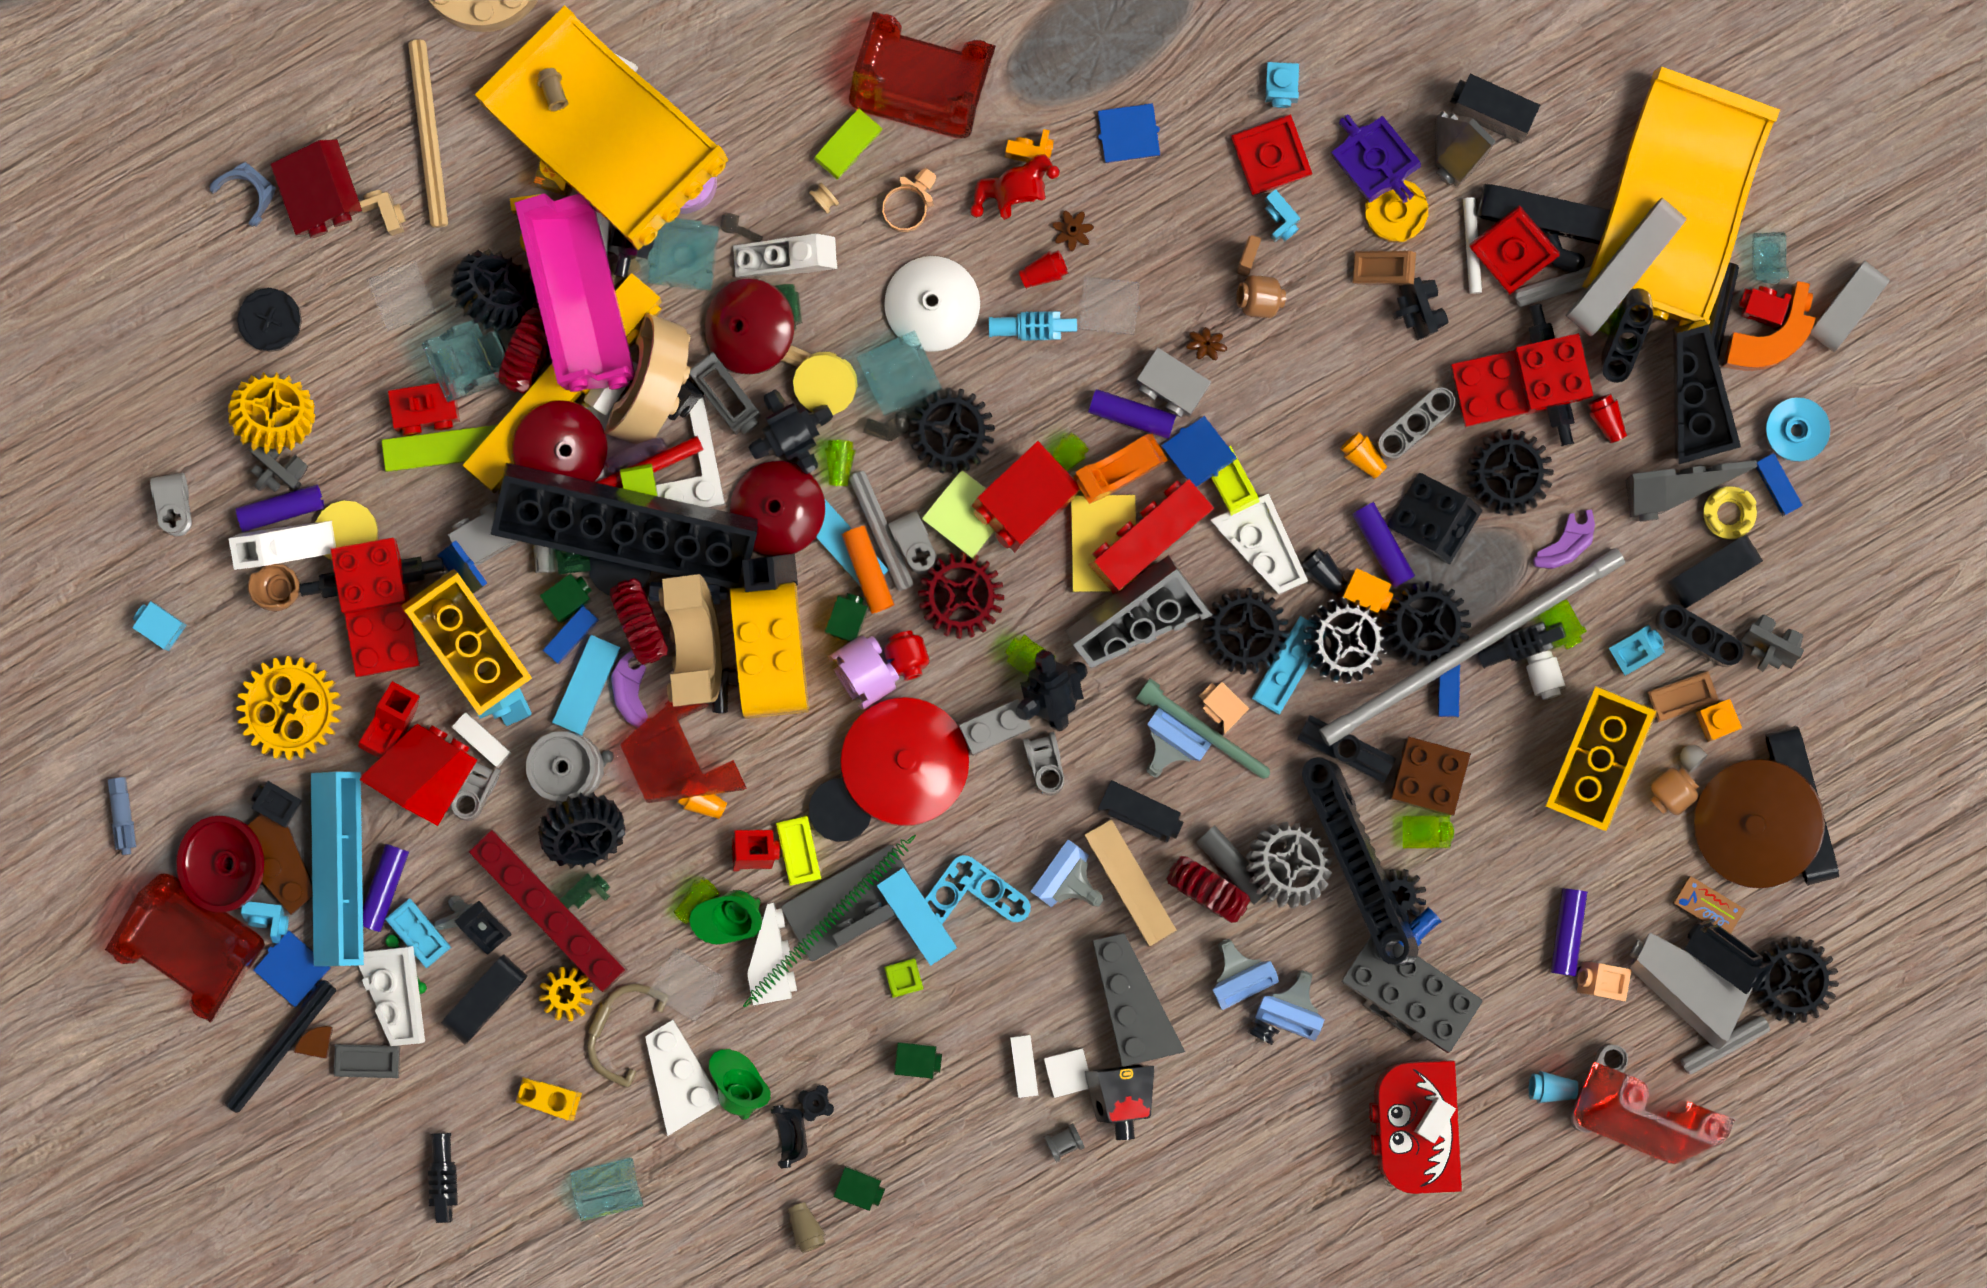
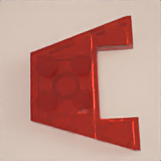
[620,700,747,803]

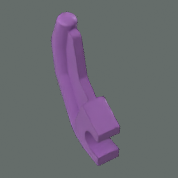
[1533,509,1595,569]
[611,650,648,730]

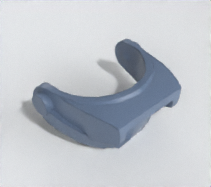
[209,162,276,227]

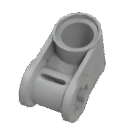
[150,472,192,536]
[888,510,937,574]
[1023,731,1064,796]
[451,762,501,821]

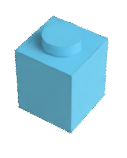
[132,601,187,651]

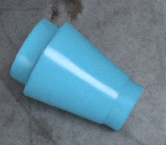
[1529,1071,1578,1103]

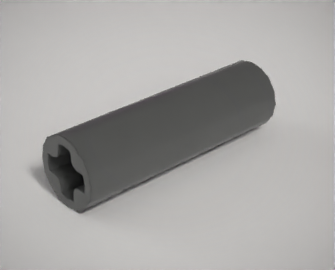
[1196,825,1267,905]

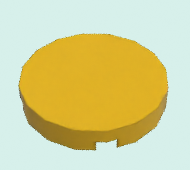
[1365,180,1428,243]

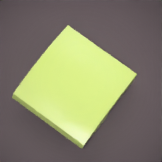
[922,470,995,558]

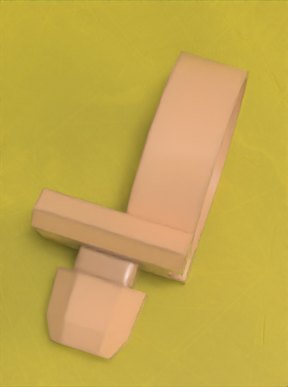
[882,168,936,232]

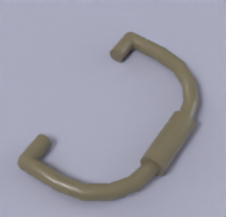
[587,983,669,1087]

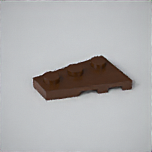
[248,814,313,915]

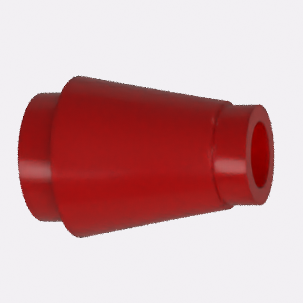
[1019,250,1069,289]
[1588,393,1627,444]

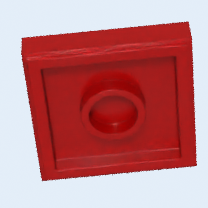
[1231,114,1313,197]
[1469,205,1560,294]

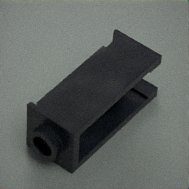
[742,554,798,592]
[1098,780,1184,843]
[1684,919,1774,994]

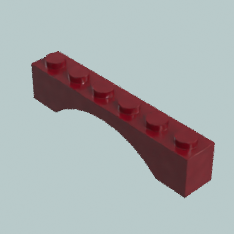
[469,830,628,992]

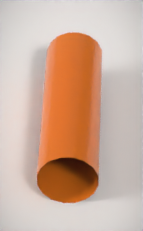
[841,525,895,614]

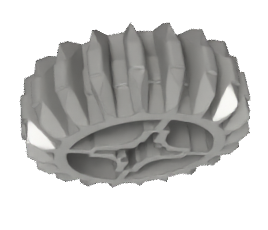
[1246,822,1332,909]

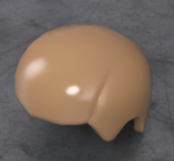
[247,564,300,612]

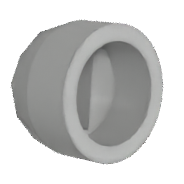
[1680,745,1708,773]

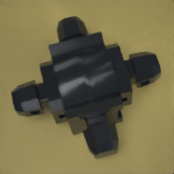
[748,389,833,474]
[1016,650,1088,731]

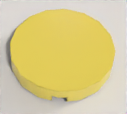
[793,352,858,415]
[315,500,378,560]

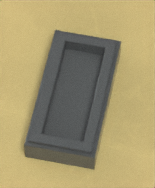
[334,1044,400,1078]

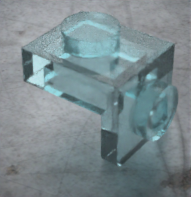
[1752,232,1789,283]

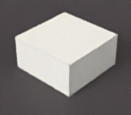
[1044,1048,1089,1098]
[1414,1097,1456,1144]

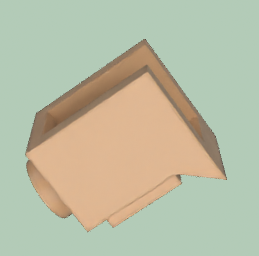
[1199,682,1250,735]

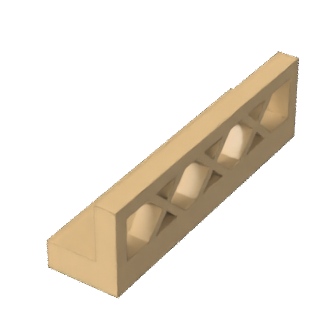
[1084,819,1177,947]

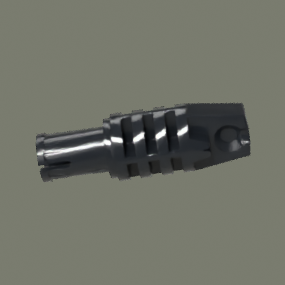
[1478,621,1566,669]
[428,1133,458,1223]

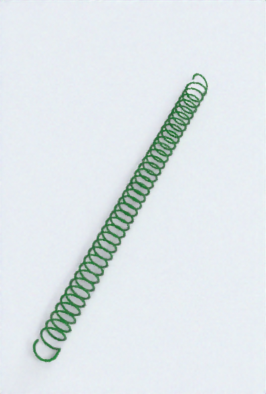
[743,835,916,1007]

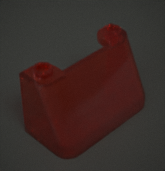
[849,12,996,139]
[105,873,265,1023]
[1574,1062,1735,1164]

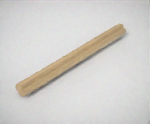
[408,39,448,228]

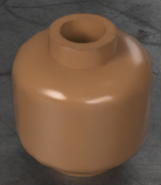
[1236,275,1286,318]
[1651,768,1699,815]

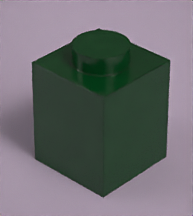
[540,573,592,624]
[825,593,869,642]
[894,1042,942,1079]
[834,1166,885,1211]

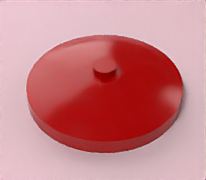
[840,697,969,826]

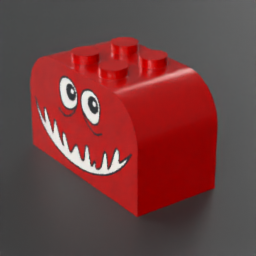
[1369,1060,1462,1194]

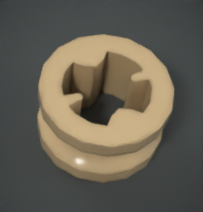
[809,182,839,214]

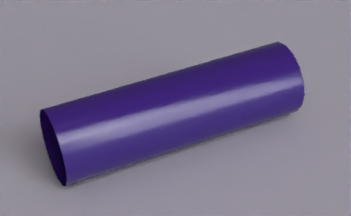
[1088,389,1176,439]
[236,484,325,532]
[1352,502,1415,588]
[363,844,409,932]
[1551,888,1588,976]

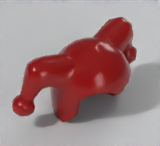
[970,154,1060,220]

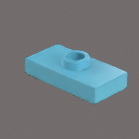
[385,898,452,968]

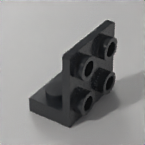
[1387,473,1483,565]

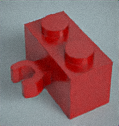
[388,381,460,436]

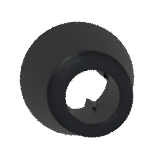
[1301,547,1348,595]

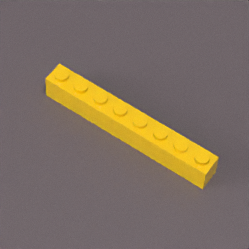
[463,273,662,493]

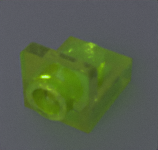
[1538,599,1587,650]
[1005,634,1056,677]
[1403,816,1454,849]

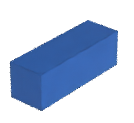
[1756,453,1803,517]
[543,606,599,664]
[1438,664,1460,718]

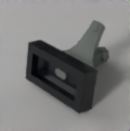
[434,895,512,955]

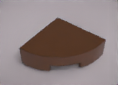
[294,1026,333,1058]

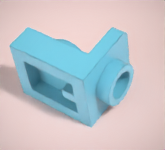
[1265,62,1299,108]
[1265,189,1300,242]
[1609,625,1665,676]
[477,688,532,726]
[241,902,289,944]

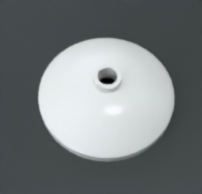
[884,256,980,352]

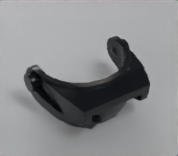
[771,1105,808,1169]

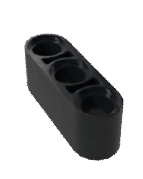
[1601,288,1654,383]
[1668,534,1763,609]
[1655,604,1744,667]
[441,954,528,1045]

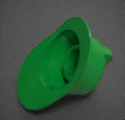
[689,890,762,945]
[708,1049,771,1120]

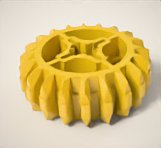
[228,372,315,454]

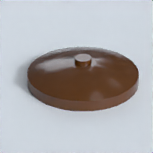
[1694,759,1825,888]

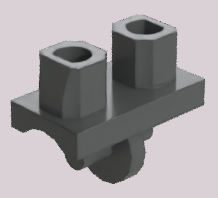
[249,446,308,492]
[1740,615,1804,672]

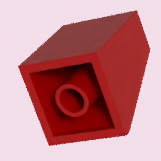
[972,441,1080,553]
[360,724,477,826]

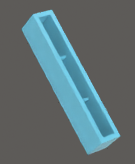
[311,772,364,966]

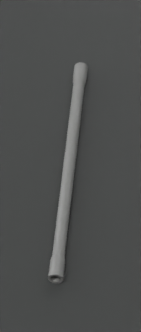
[1319,548,1625,746]

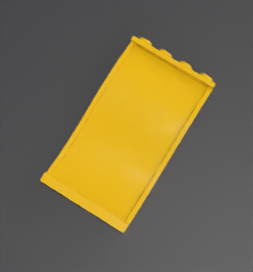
[475,5,728,250]
[1582,67,1780,326]

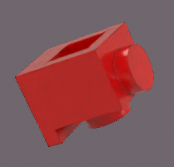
[1739,286,1792,329]
[732,830,780,871]

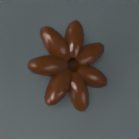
[1053,210,1094,252]
[1186,327,1227,361]

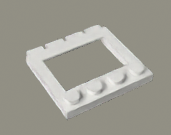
[581,381,725,508]

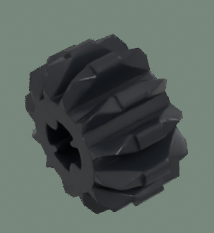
[1385,869,1426,922]

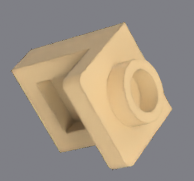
[360,190,406,236]

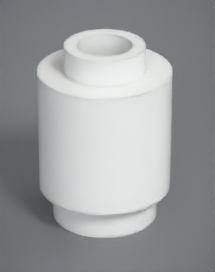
[1526,651,1566,700]

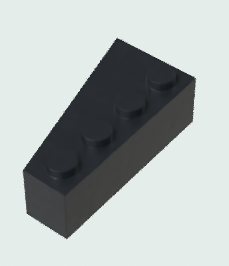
[1673,319,1741,464]

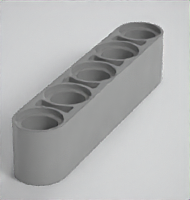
[1566,197,1687,337]

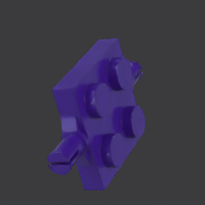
[1331,115,1421,203]

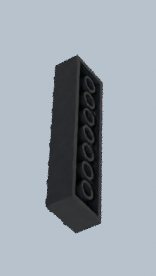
[490,463,758,589]

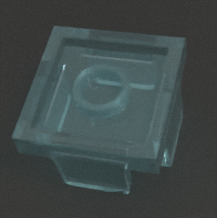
[648,218,720,291]
[421,320,506,402]
[856,330,942,416]

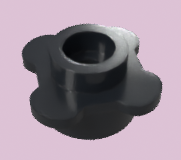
[798,1085,834,1121]

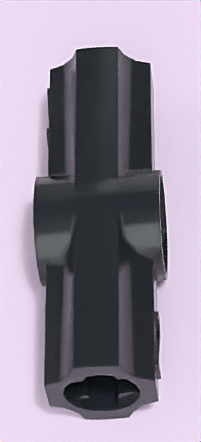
[1297,715,1396,783]

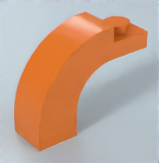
[1723,281,1816,371]
[1073,434,1168,504]

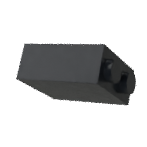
[1450,73,1540,144]

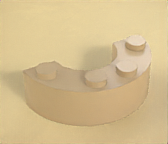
[428,0,538,32]
[604,312,690,446]
[659,574,722,707]

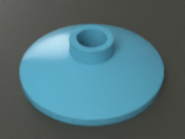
[1766,398,1830,462]

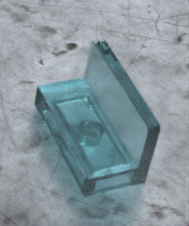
[570,1158,644,1221]

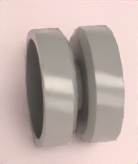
[526,731,604,802]

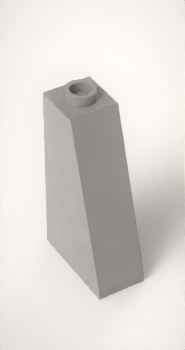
[1629,933,1753,1050]

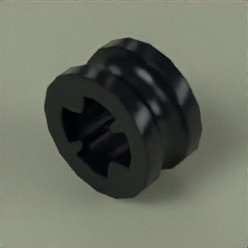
[1247,1018,1280,1045]

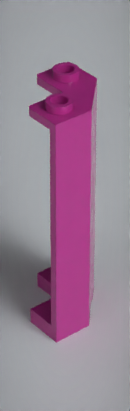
[515,193,635,392]

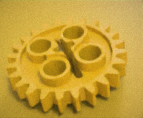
[236,656,342,761]

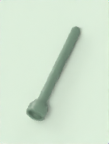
[1136,678,1270,779]

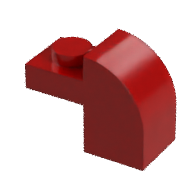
[358,681,420,759]

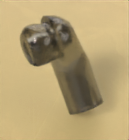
[863,412,911,441]

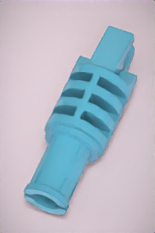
[989,311,1077,341]

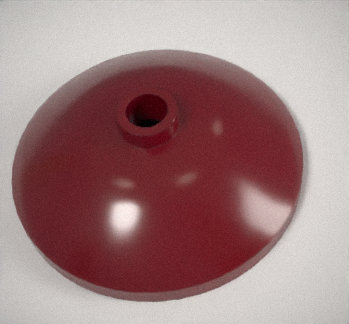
[705,278,794,375]
[512,400,608,482]
[730,461,825,556]
[177,815,264,912]

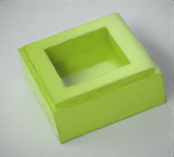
[884,959,924,998]

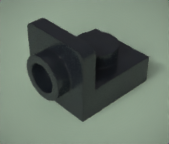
[251,781,302,828]

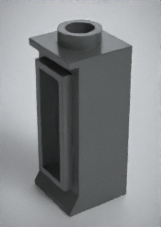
[689,352,761,435]

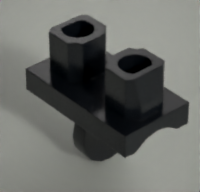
[1392,277,1449,341]

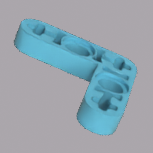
[925,855,1031,925]

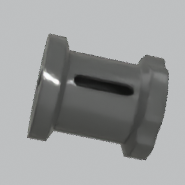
[1044,1123,1085,1163]

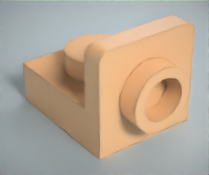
[1577,961,1631,1001]

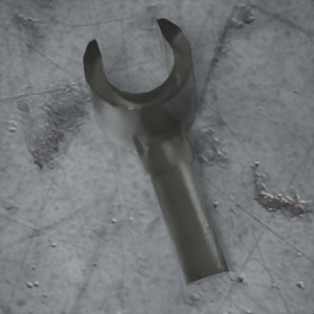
[720,213,763,242]

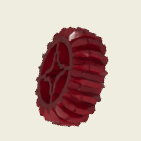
[498,307,550,394]
[918,552,1004,639]
[610,578,668,665]
[1166,856,1251,923]

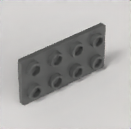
[781,845,915,961]
[1342,936,1483,1053]

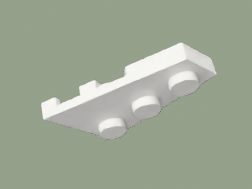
[1210,494,1308,595]
[358,946,425,1046]
[645,1020,720,1136]

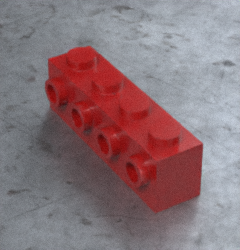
[1089,479,1214,594]

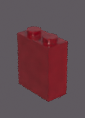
[270,139,362,238]

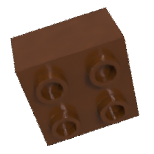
[1389,736,1471,817]

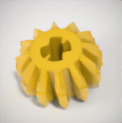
[539,967,594,1021]

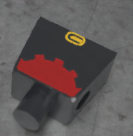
[1085,1064,1154,1140]

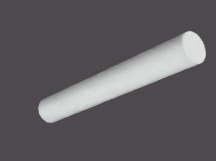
[1463,197,1482,294]

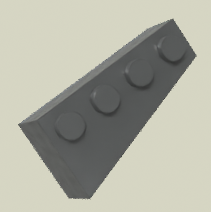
[1065,555,1212,668]
[1093,933,1185,1067]

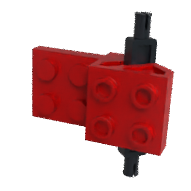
[1451,304,1594,447]
[299,537,444,678]

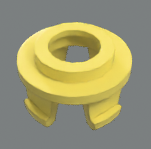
[1703,486,1757,539]

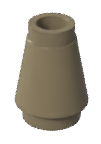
[788,1202,826,1253]

